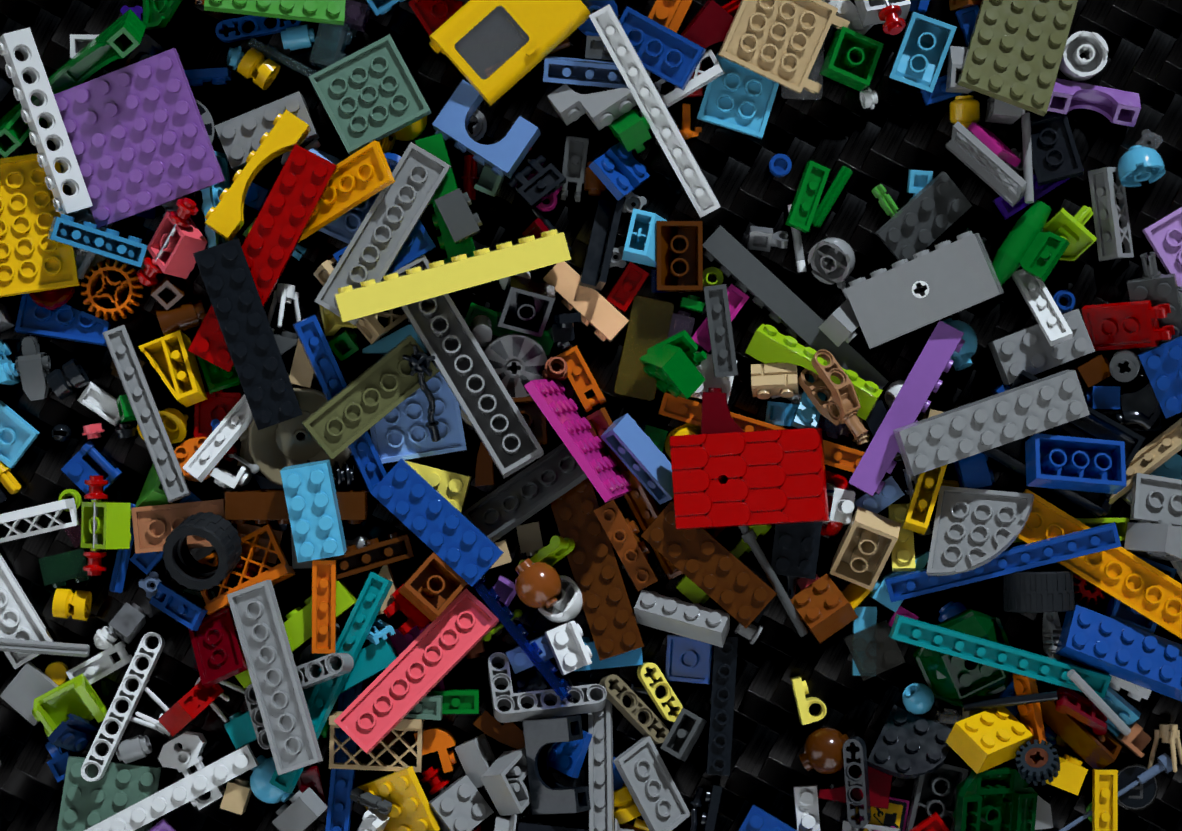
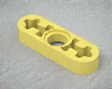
[637,662,683,722]

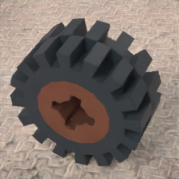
[1015,739,1060,786]

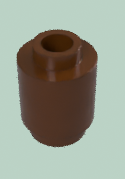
[584,162,606,196]

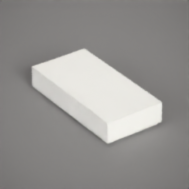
[77,382,120,426]

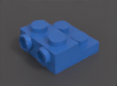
[588,142,650,201]

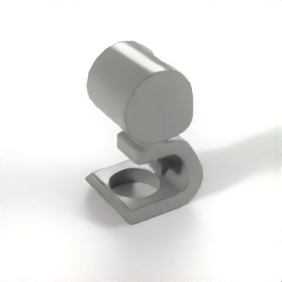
[471,315,493,351]

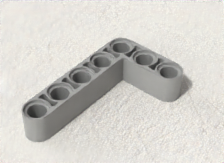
[488,652,607,723]
[244,653,354,749]

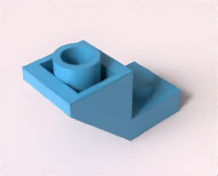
[765,401,819,428]

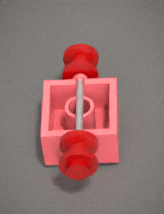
[136,198,207,287]

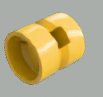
[237,47,280,90]
[52,588,92,621]
[614,783,641,824]

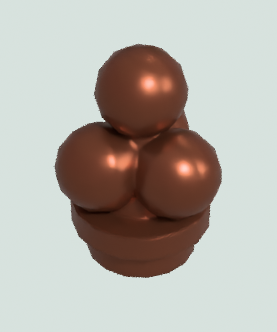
[542,356,568,381]

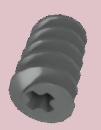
[1109,348,1141,382]

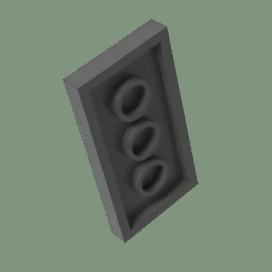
[875,171,972,262]

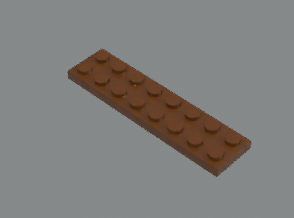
[550,478,644,661]

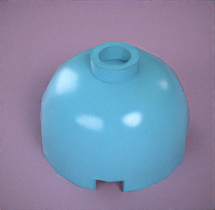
[1117,145,1166,187]

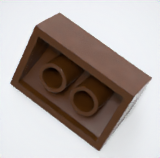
[656,221,703,293]

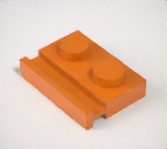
[648,0,693,33]

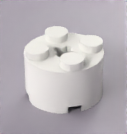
[1059,31,1108,82]

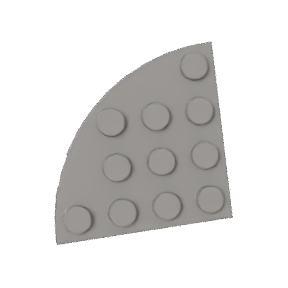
[926,486,1034,576]

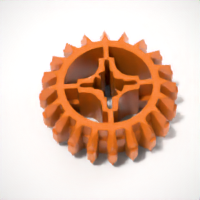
[81,259,144,321]

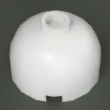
[538,575,583,623]

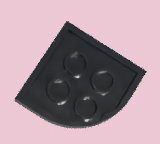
[867,705,952,779]

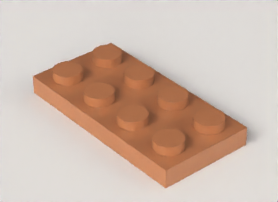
[131,499,225,554]

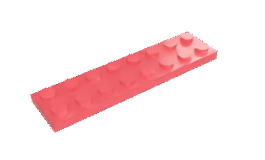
[334,588,499,755]

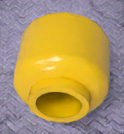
[950,95,980,128]

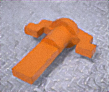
[677,104,702,140]

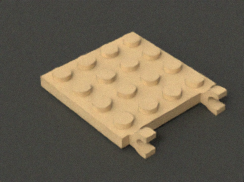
[718,0,850,94]

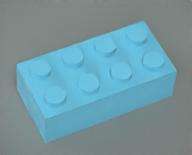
[280,459,347,563]

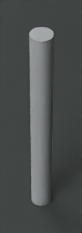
[1021,113,1034,204]
[1067,669,1131,736]

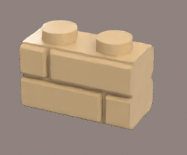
[751,363,799,399]

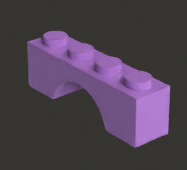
[1047,78,1141,127]

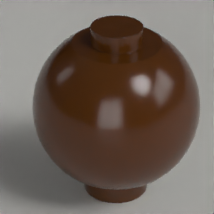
[799,728,852,774]

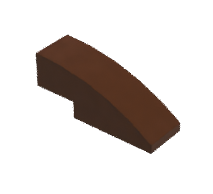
[475,441,495,486]
[473,710,526,751]

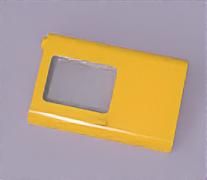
[429,0,591,106]

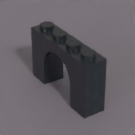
[523,715,591,815]

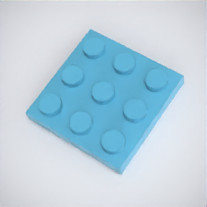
[697,53,779,139]

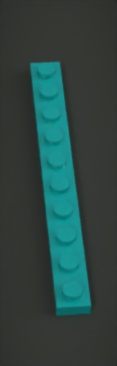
[269,572,393,794]
[889,614,1112,698]

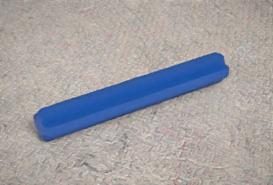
[109,503,136,593]

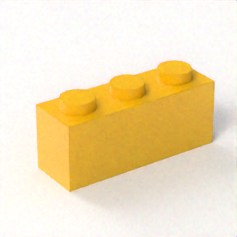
[902,465,947,535]

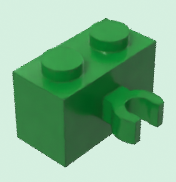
[608,108,652,154]

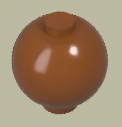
[515,558,561,609]

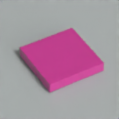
[968,122,1021,167]

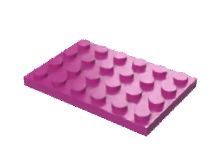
[524,379,632,502]

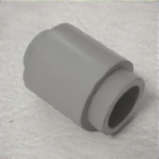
[116,735,152,764]

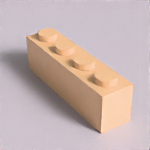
[543,261,629,342]

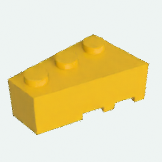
[138,330,208,407]

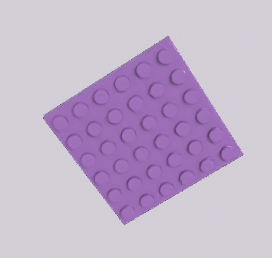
[54,48,225,228]

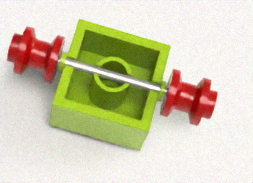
[81,476,132,576]

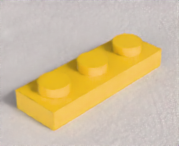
[1092,769,1118,831]

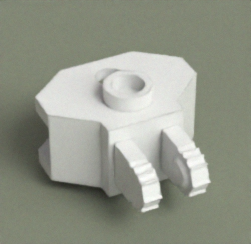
[158,731,207,777]

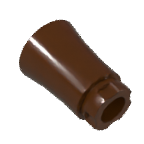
[156,300,207,336]

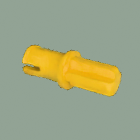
[0,461,22,495]

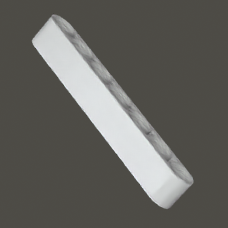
[81,632,165,782]

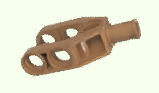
[798,349,868,440]

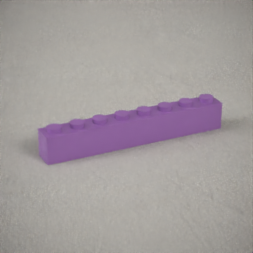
[848,320,965,497]

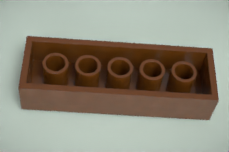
[225,489,369,524]
[640,501,777,628]

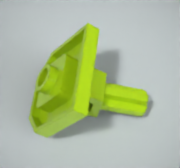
[1042,205,1097,261]

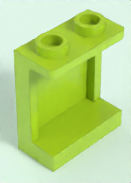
[32,673,107,737]

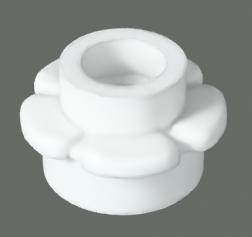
[860,87,878,110]

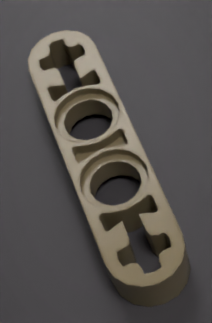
[600,674,669,745]

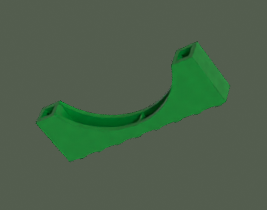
[0,9,146,158]

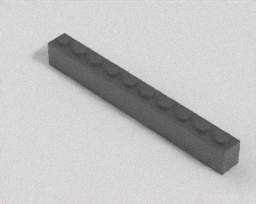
[703,225,889,390]

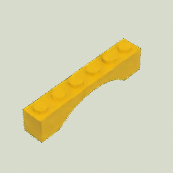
[205,110,311,241]

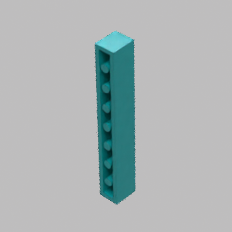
[224,637,399,749]

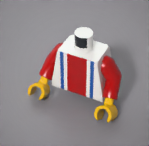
[821,470,856,536]

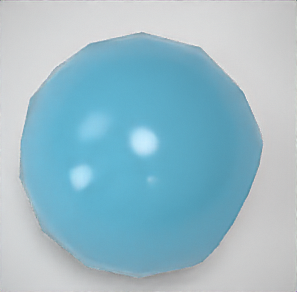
[902,683,934,714]

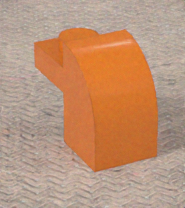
[414,726,457,773]

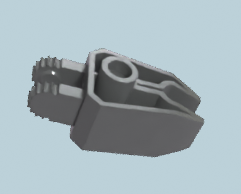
[15,335,51,401]

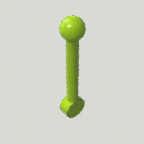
[483,609,522,641]

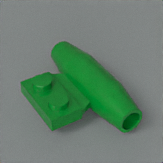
[992,200,1070,286]

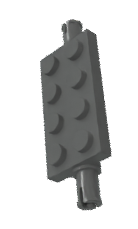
[1127,252,1182,369]

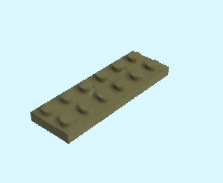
[302,335,439,459]

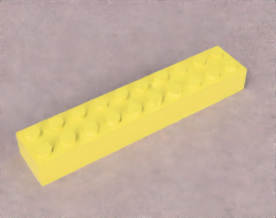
[334,229,571,322]

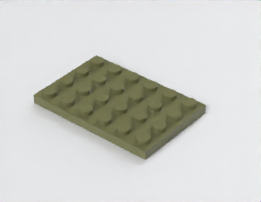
[957,0,1078,117]

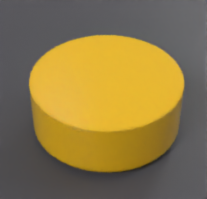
[45,662,69,685]

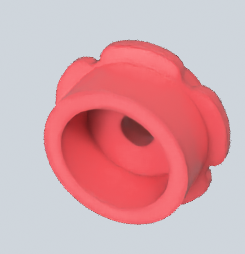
[82,423,105,439]

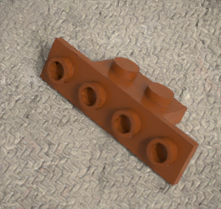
[594,500,658,591]

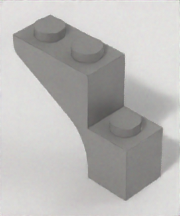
[547,84,637,130]

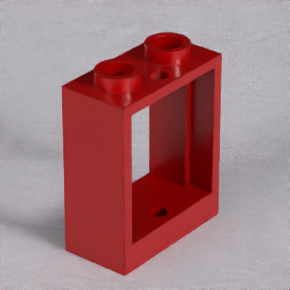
[158,681,224,736]

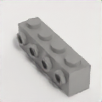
[634,590,730,648]

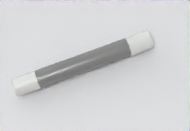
[787,204,807,273]

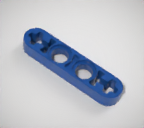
[215,15,304,43]

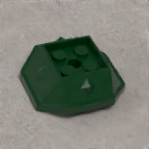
[913,608,1011,708]
[953,767,1038,831]

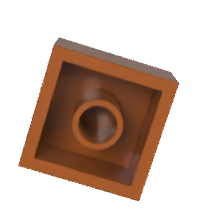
[398,552,468,622]
[790,573,858,643]

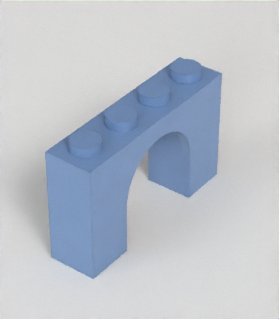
[432,80,541,178]

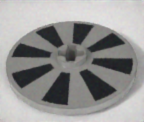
[483,333,547,398]

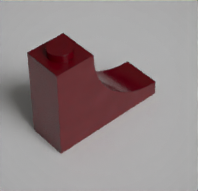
[681,0,734,48]
[701,388,745,434]
[818,766,892,810]

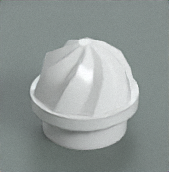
[93,626,118,650]

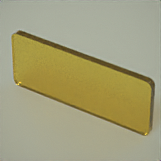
[614,296,674,401]

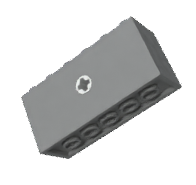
[844,231,1004,349]

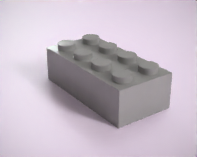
[214,91,320,172]
[988,308,1095,386]

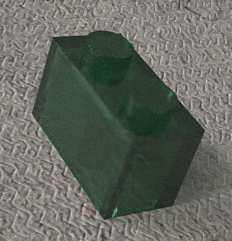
[38,548,90,588]

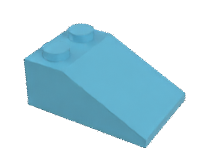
[889,12,957,93]

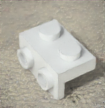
[210,466,253,489]

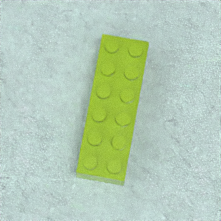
[235,578,358,689]

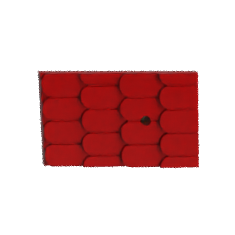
[670,428,829,530]

